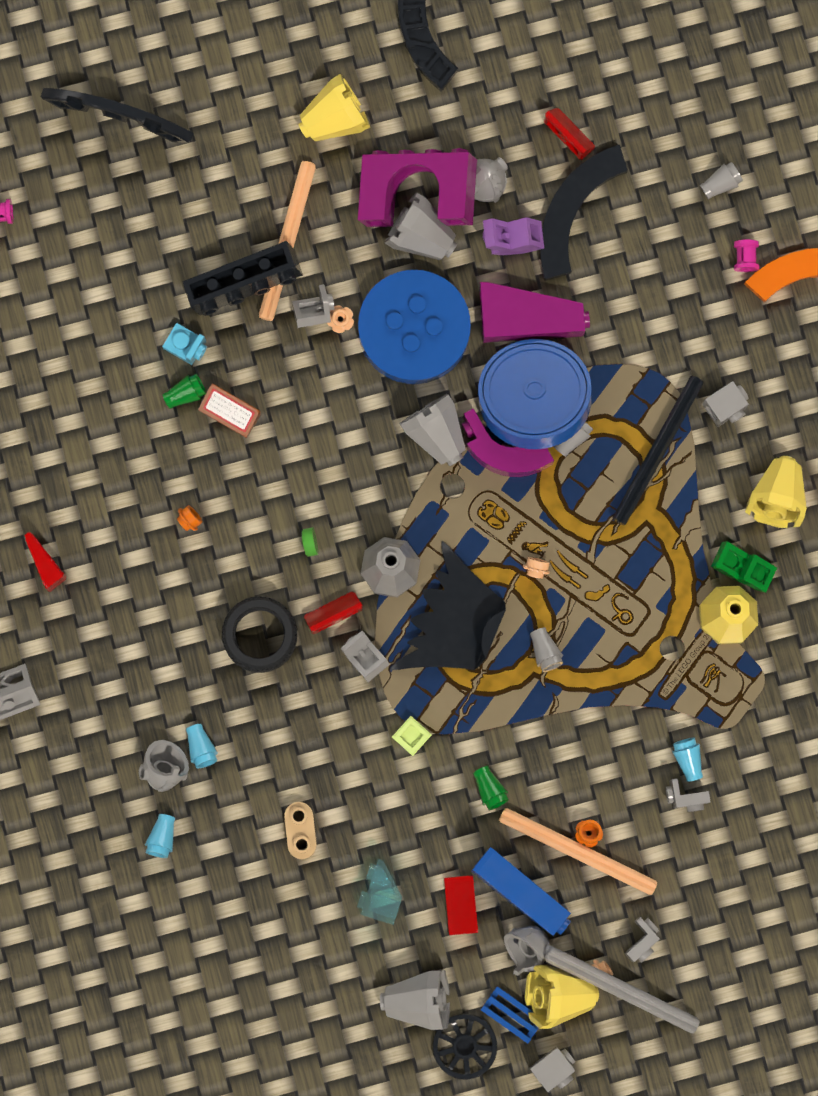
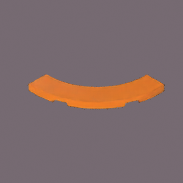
[744,248,818,303]

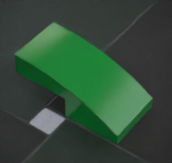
[711,541,777,593]

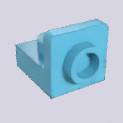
[162,323,207,365]

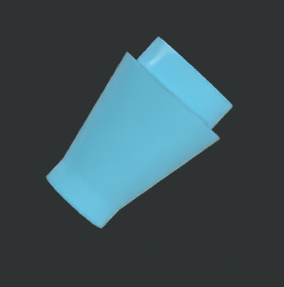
[186,724,218,768]
[672,738,703,782]
[145,814,175,858]

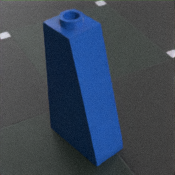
[471,847,571,936]

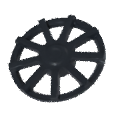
[433,1014,497,1080]

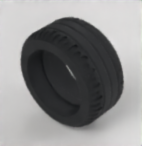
[222,596,297,673]

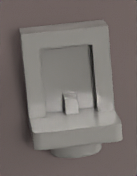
[292,284,334,328]
[341,631,390,682]
[666,779,710,812]
[624,917,660,963]

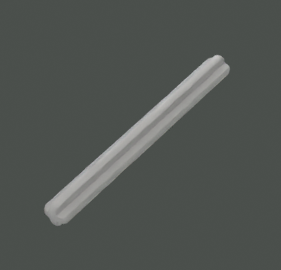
[545,946,700,1033]

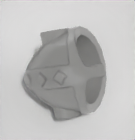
[475,157,508,203]
[139,740,189,792]
[504,925,551,976]

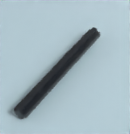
[613,375,703,525]

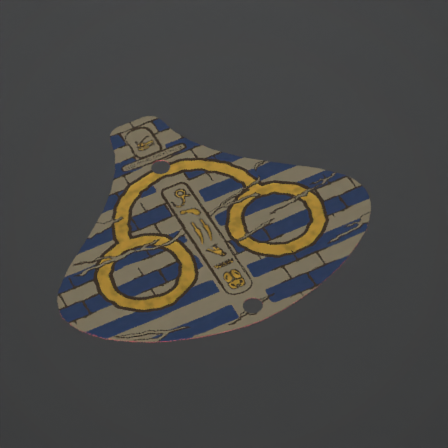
[375,364,765,735]

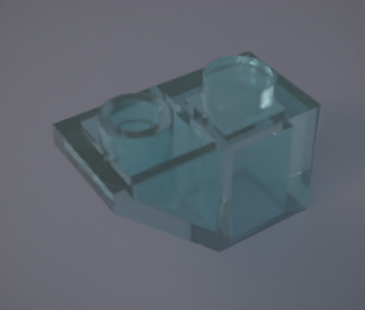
[357,859,402,925]

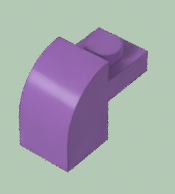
[483,217,544,255]

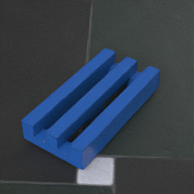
[481,986,538,1044]

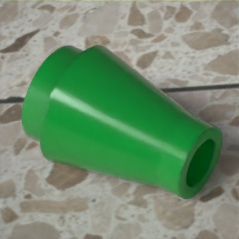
[162,374,206,409]
[473,766,509,811]

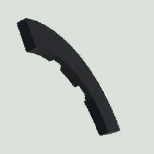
[398,0,458,92]
[40,88,193,143]
[540,145,628,281]

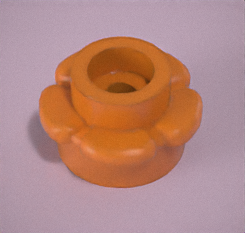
[177,505,203,531]
[575,819,603,847]

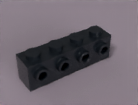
[182,241,303,316]

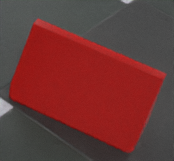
[544,108,595,160]
[304,592,363,634]
[444,875,478,935]

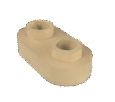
[285,802,316,860]

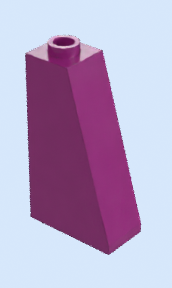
[479,282,590,343]

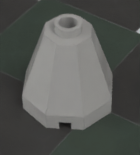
[385,193,457,260]
[399,394,466,466]
[361,537,420,598]
[380,970,450,1030]

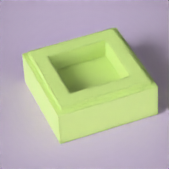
[392,716,432,756]

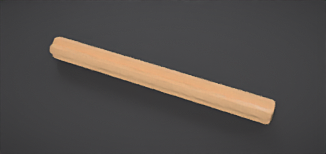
[259,161,316,321]
[499,808,657,895]

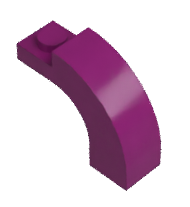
[461,408,554,477]

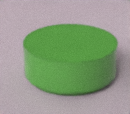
[302,527,318,557]

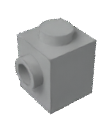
[702,381,749,427]
[529,1047,575,1092]

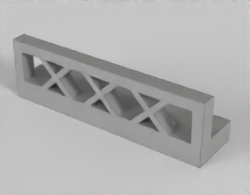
[0,664,40,720]

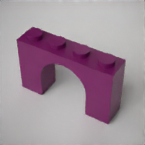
[358,148,477,227]

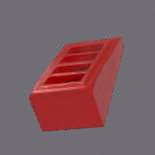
[24,532,66,592]

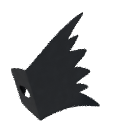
[389,541,506,670]

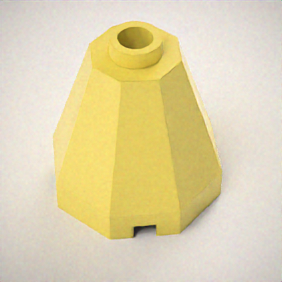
[298,74,370,141]
[745,456,807,528]
[699,586,758,644]
[525,965,599,1029]

